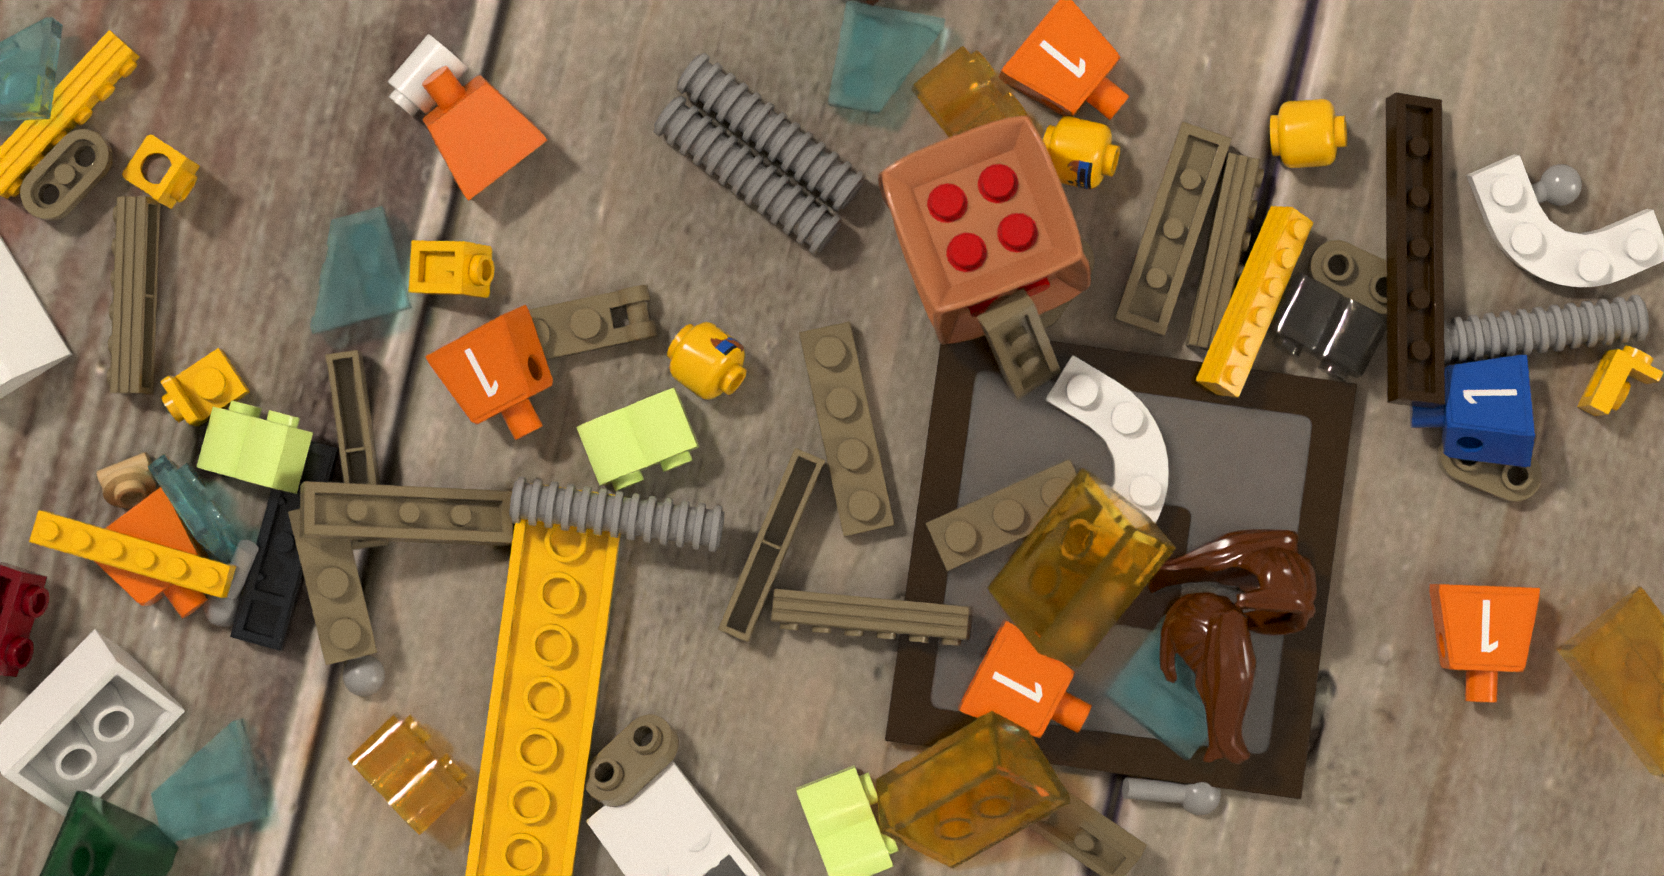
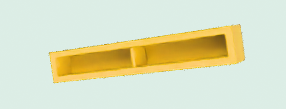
[0,30,140,199]
[1195,206,1314,398]
[29,510,236,598]

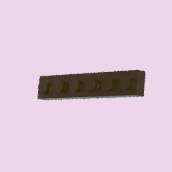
[1386,92,1445,409]

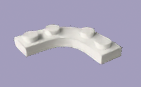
[1466,154,1664,287]
[1044,355,1169,572]

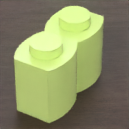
[576,388,699,492]
[197,400,313,494]
[796,765,899,876]

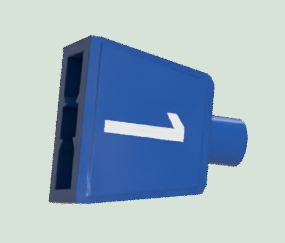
[1410,355,1535,467]

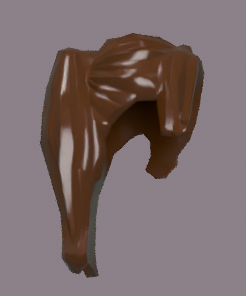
[1142,529,1317,636]
[1160,592,1256,764]

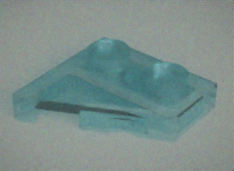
[828,0,945,115]
[0,17,63,121]
[310,206,412,335]
[148,454,240,564]
[1103,614,1208,761]
[151,718,269,845]

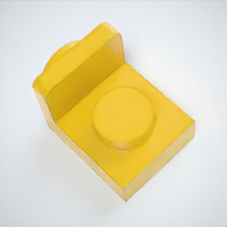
[408,240,494,298]
[1577,346,1664,416]
[160,348,250,427]

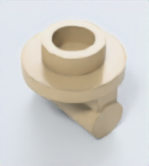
[96,452,156,509]

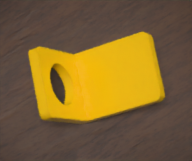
[122,135,200,209]

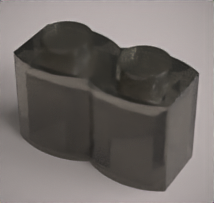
[1267,272,1387,382]

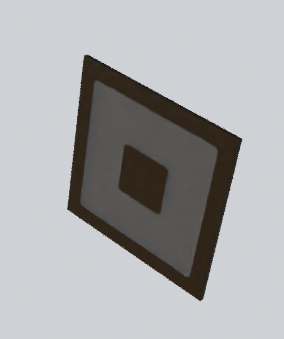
[885,335,1357,799]

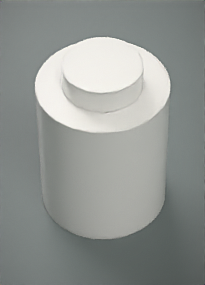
[387,34,468,117]

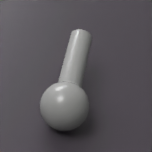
[1531,164,1582,206]
[203,540,259,627]
[343,655,385,697]
[1122,778,1221,815]

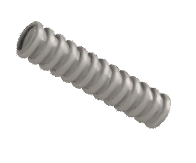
[677,53,865,212]
[653,96,842,255]
[1444,295,1649,365]
[509,477,725,552]

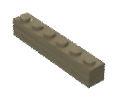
[1185,153,1264,351]
[107,196,161,395]
[325,350,389,550]
[718,448,825,642]
[771,589,973,646]

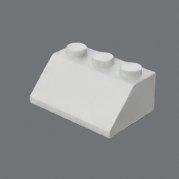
[0,236,73,399]
[0,629,185,823]

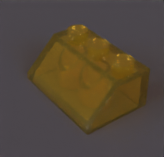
[987,468,1176,668]
[1556,586,1664,778]
[876,711,1070,869]

